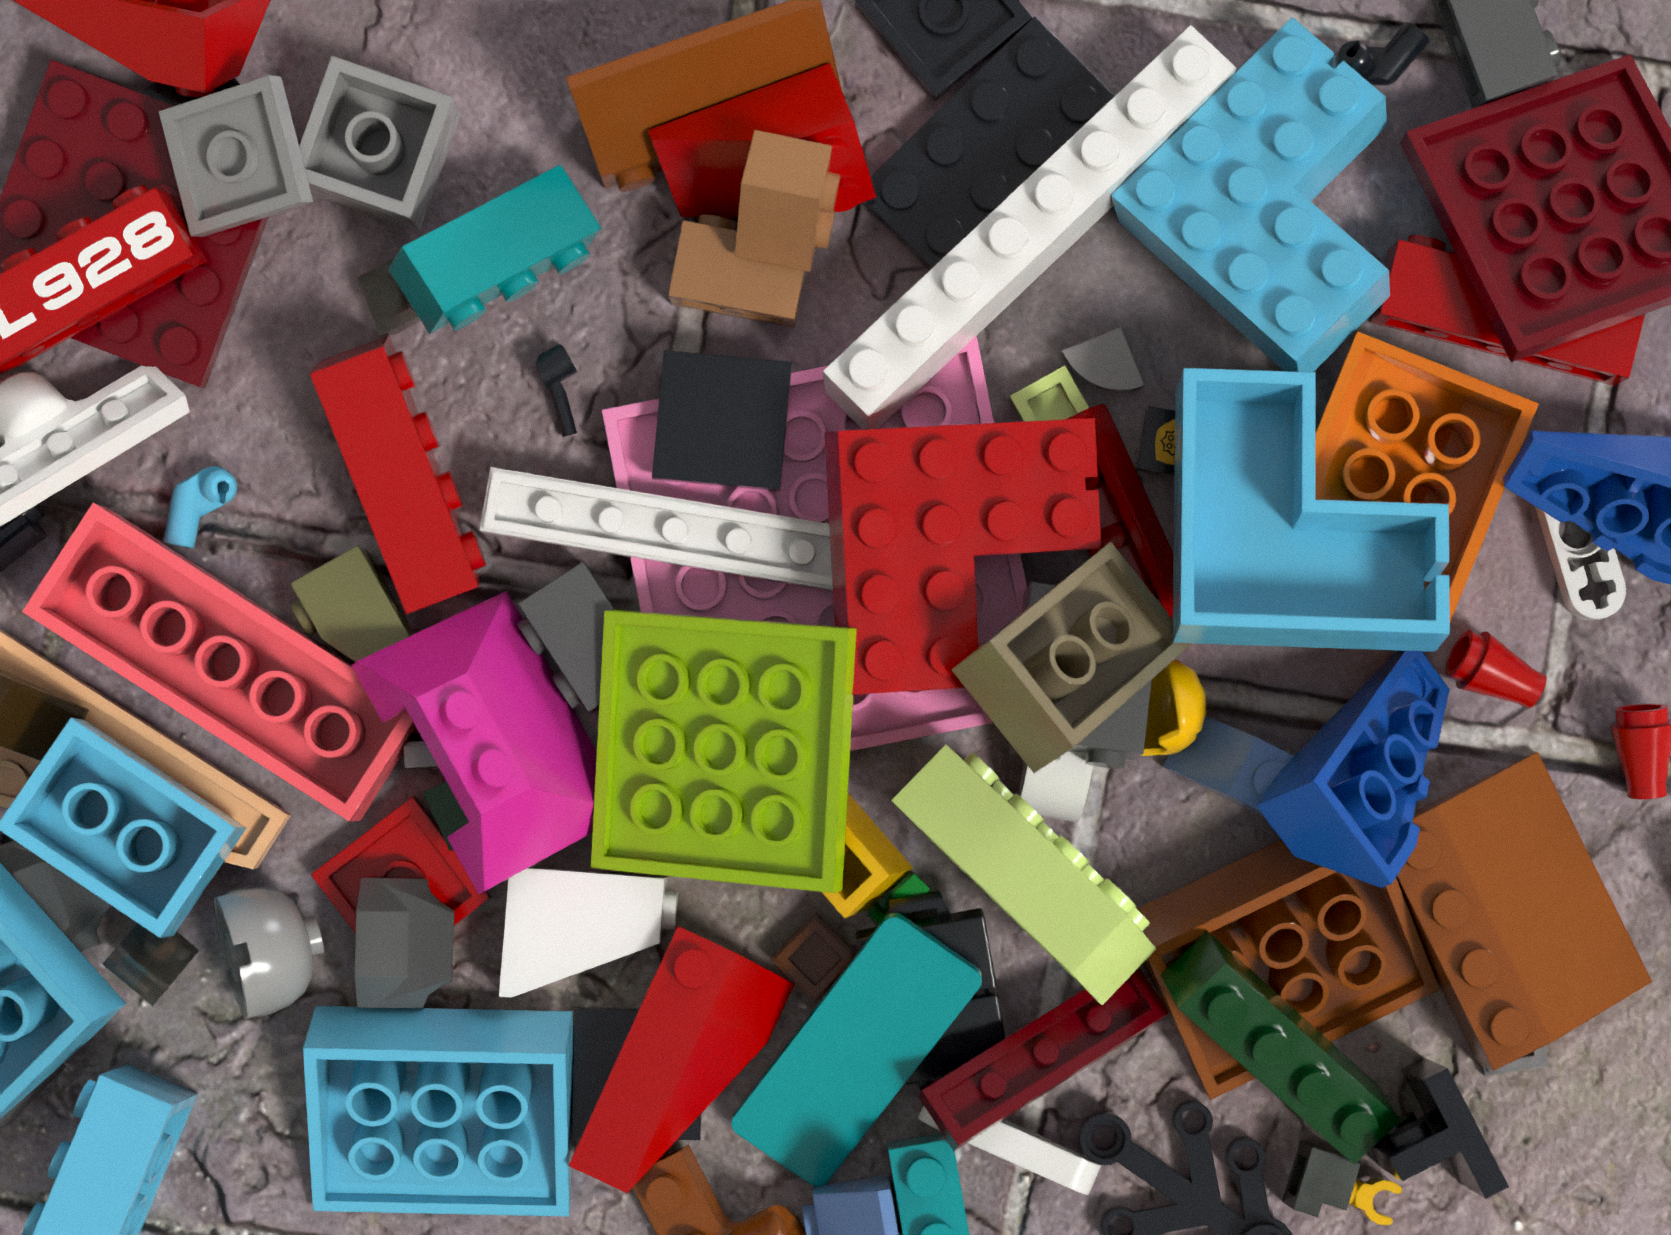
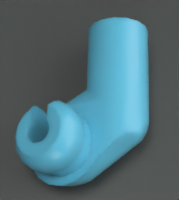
[162,466,237,549]

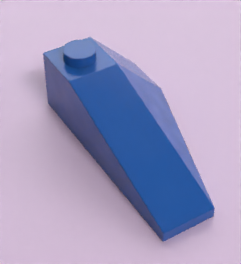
[1256,650,1450,888]

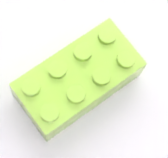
[891,744,1157,1005]

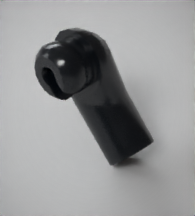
[1336,22,1430,85]

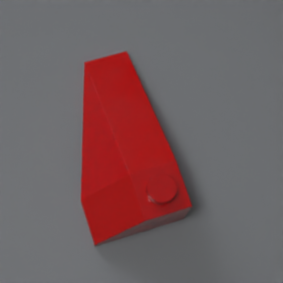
[12,0,271,97]
[568,926,794,1193]

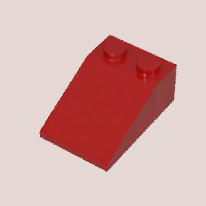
[648,63,876,218]

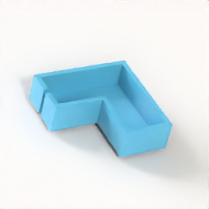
[1111,17,1390,372]
[1173,368,1450,652]

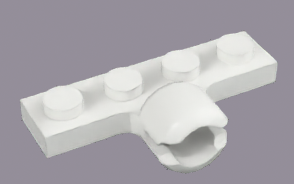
[0,365,190,526]

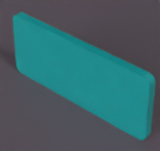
[731,913,982,1186]

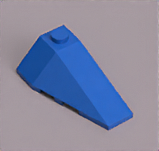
[1503,431,1671,585]

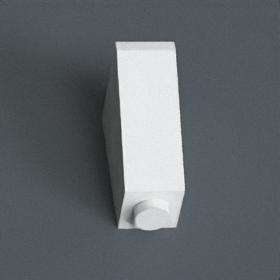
[499,867,678,998]

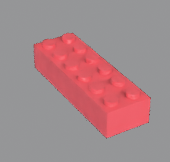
[22,503,418,822]

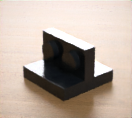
[1371,1057,1509,1199]

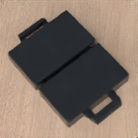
[856,890,1006,1091]

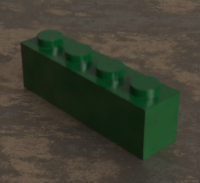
[1161,930,1401,1164]

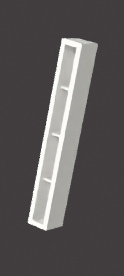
[823,25,1236,430]

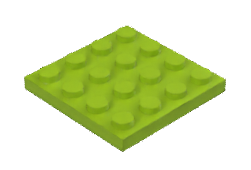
[591,610,857,893]

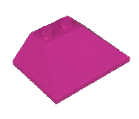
[351,591,597,894]

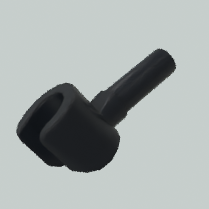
[536,344,578,437]

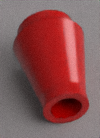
[1445,630,1547,709]
[1610,703,1671,799]

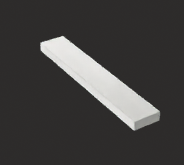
[480,467,833,591]

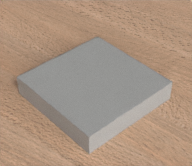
[159,75,313,237]

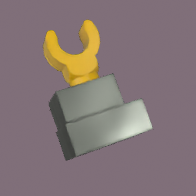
[1282,1140,1402,1225]

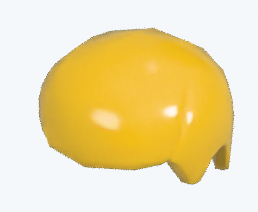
[1141,659,1206,756]

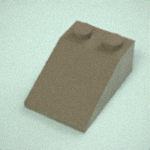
[952,542,1192,773]

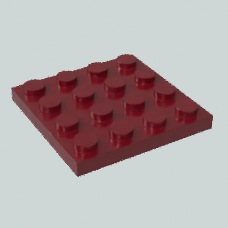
[1400,54,1671,362]
[0,60,269,388]

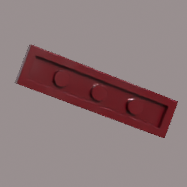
[918,968,1169,1151]

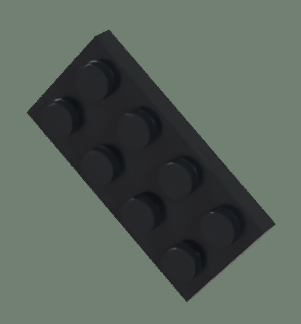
[862,16,1115,271]

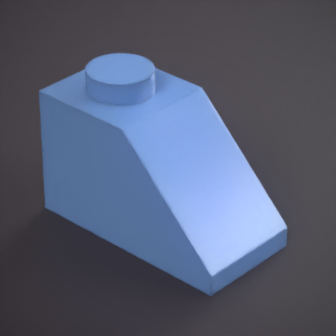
[1162,716,1294,819]
[802,1174,899,1235]

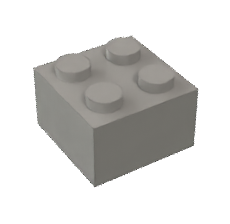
[299,56,462,231]

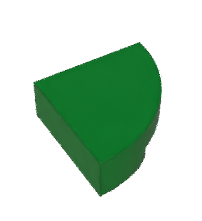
[867,871,930,927]

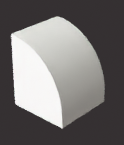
[1018,751,1093,822]

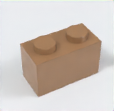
[735,130,840,272]
[668,215,806,328]

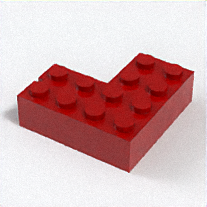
[824,418,1101,695]

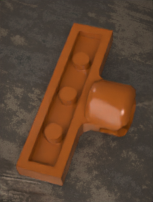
[633,1144,806,1235]

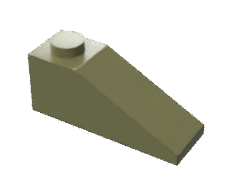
[290,545,414,662]

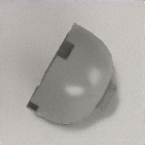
[213,886,324,1019]

